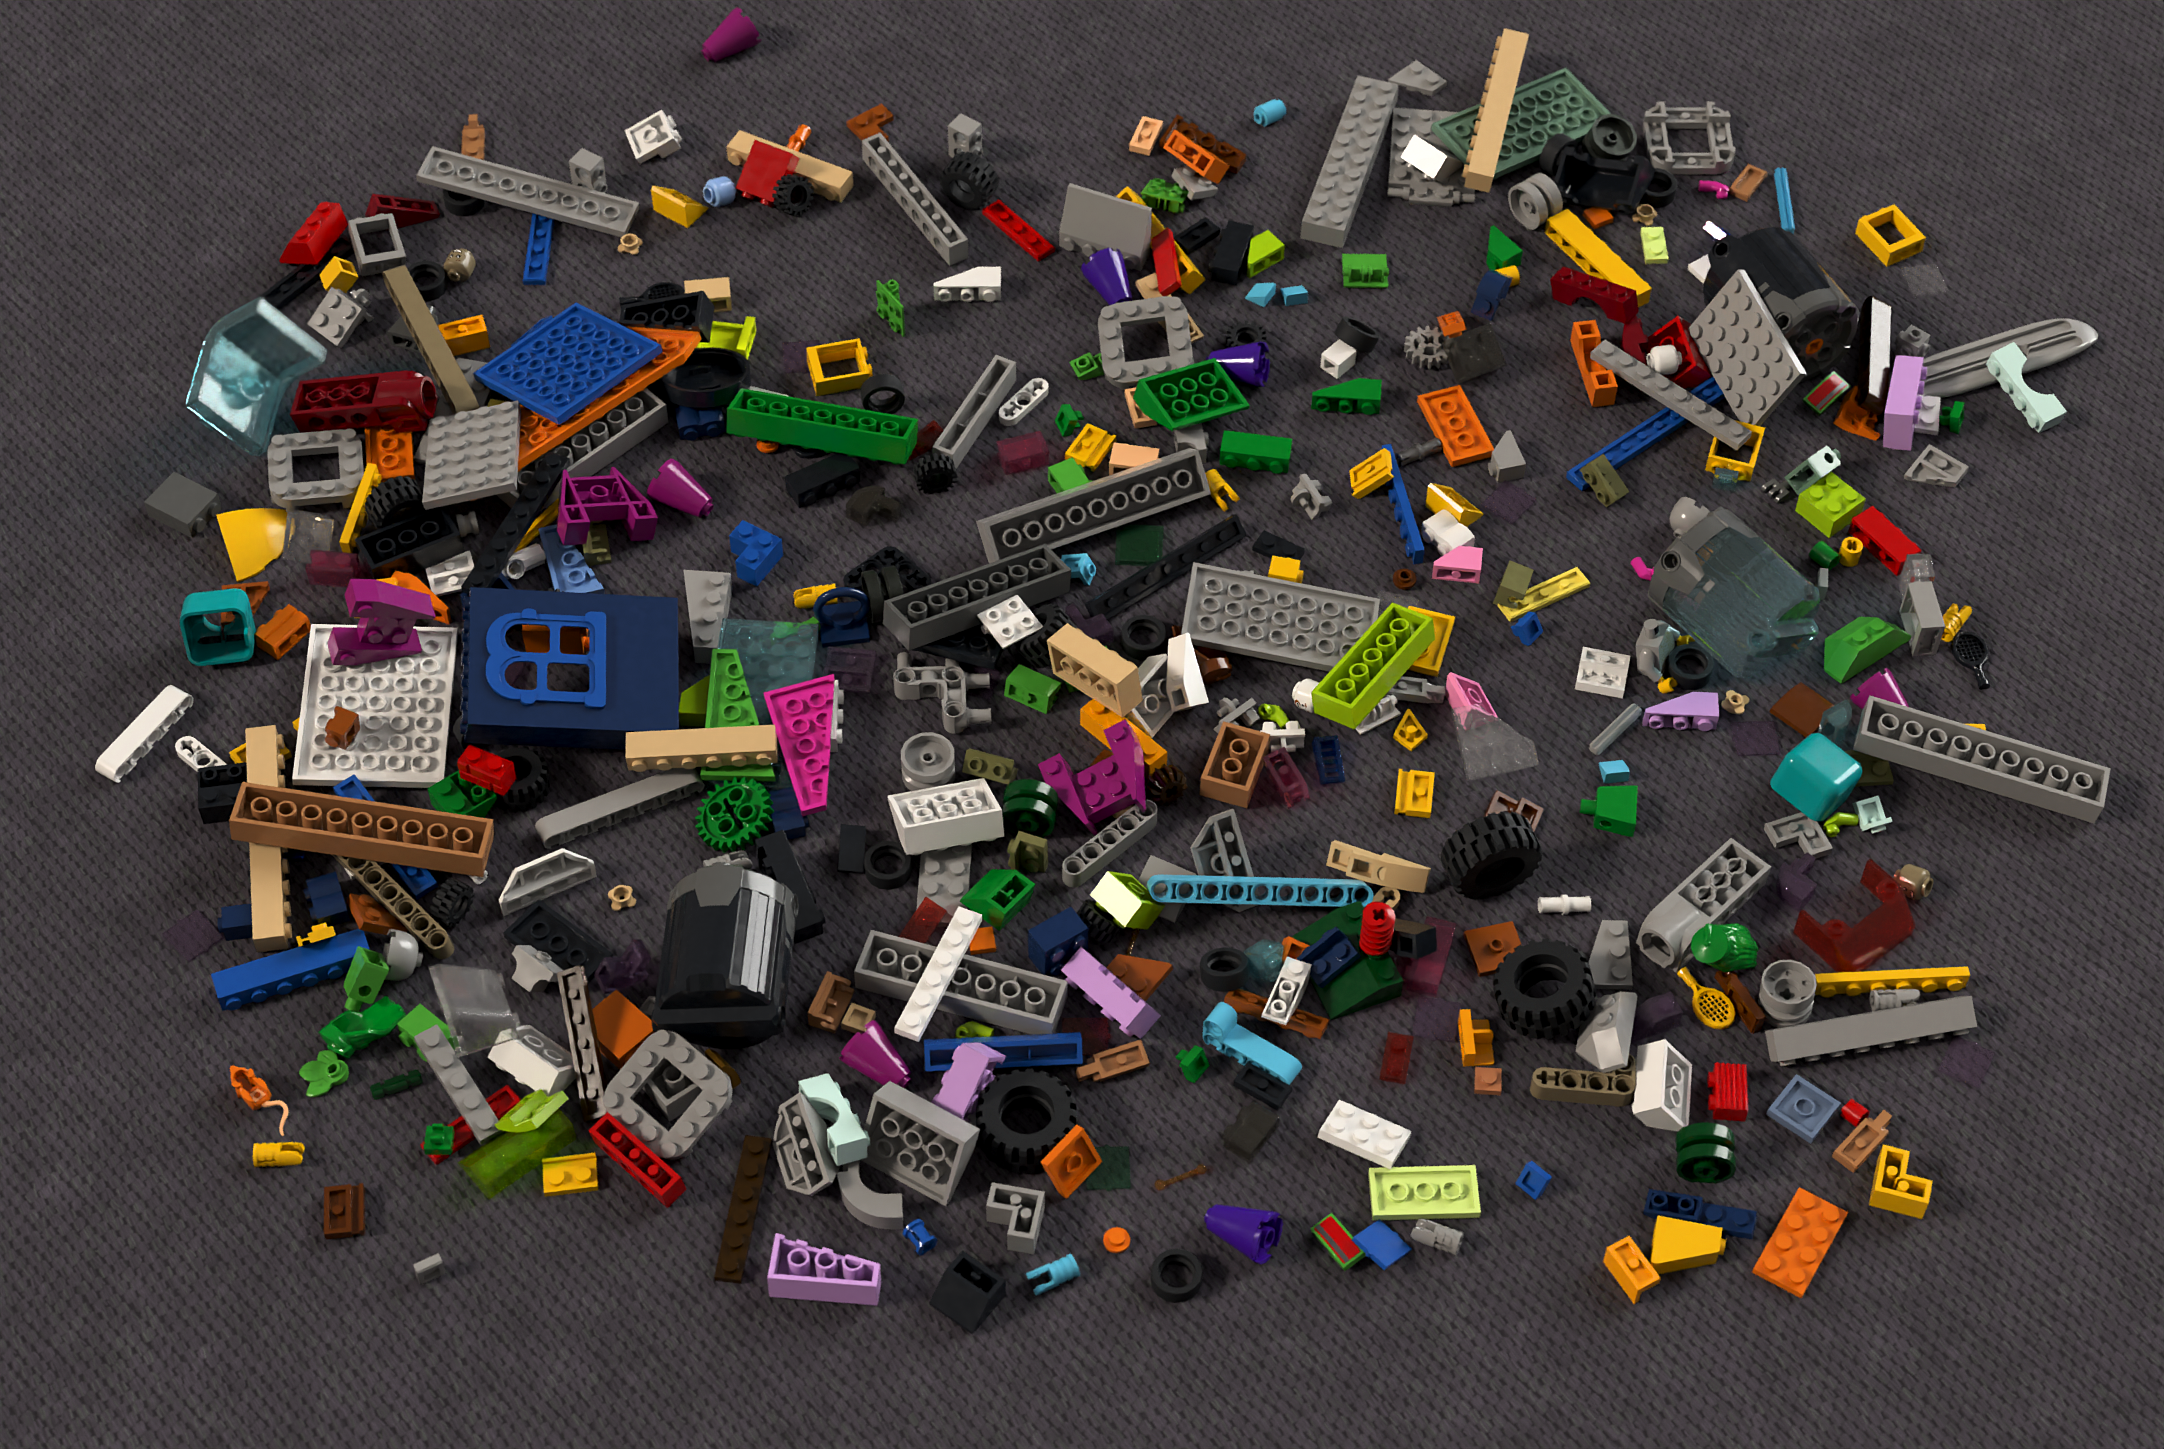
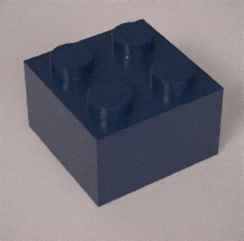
[1028,907,1088,976]

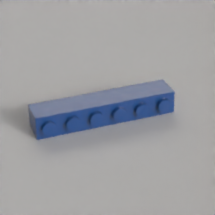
[211,929,370,1011]
[924,1032,1083,1071]

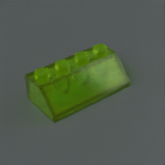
[458,1108,576,1200]

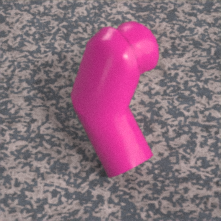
[1699,181,1729,199]
[1631,557,1654,581]

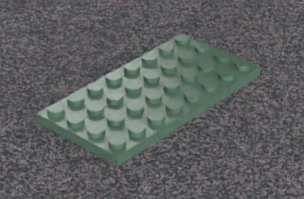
[1431,68,1611,179]

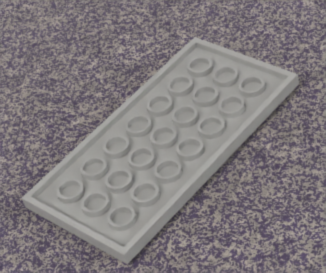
[1181,562,1380,672]

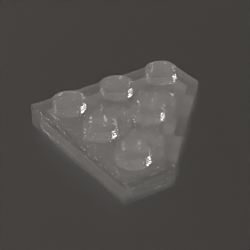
[1451,704,1539,781]

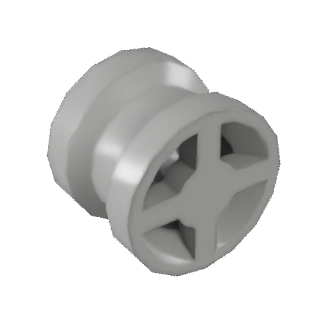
[456,511,479,537]

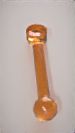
[1126,928,1140,956]
[1155,1164,1207,1190]

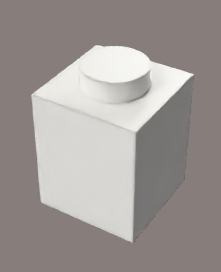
[1320,339,1356,379]

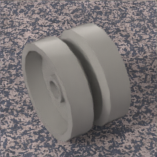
[1508,173,1563,230]
[901,732,955,791]

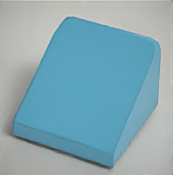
[1245,283,1276,307]
[1281,285,1308,306]
[1599,760,1630,784]

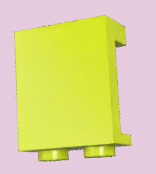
[696,316,756,360]

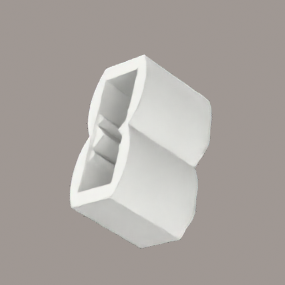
[1421,509,1475,556]

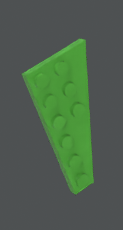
[701,649,776,781]

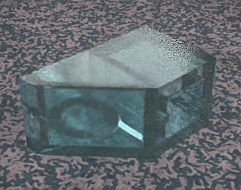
[1243,939,1284,985]

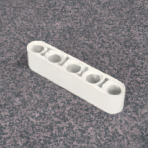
[95,685,193,783]

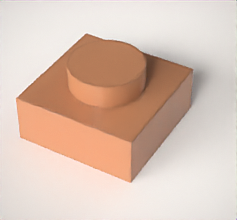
[1474,1067,1502,1095]

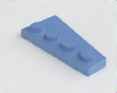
[538,524,605,594]

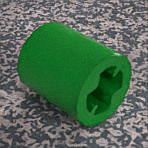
[1809,541,1841,571]

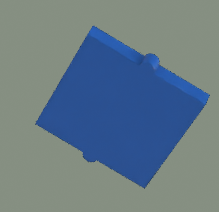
[1352,1219,1412,1270]

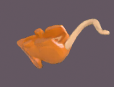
[229,1065,289,1136]

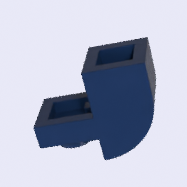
[1471,270,1513,321]

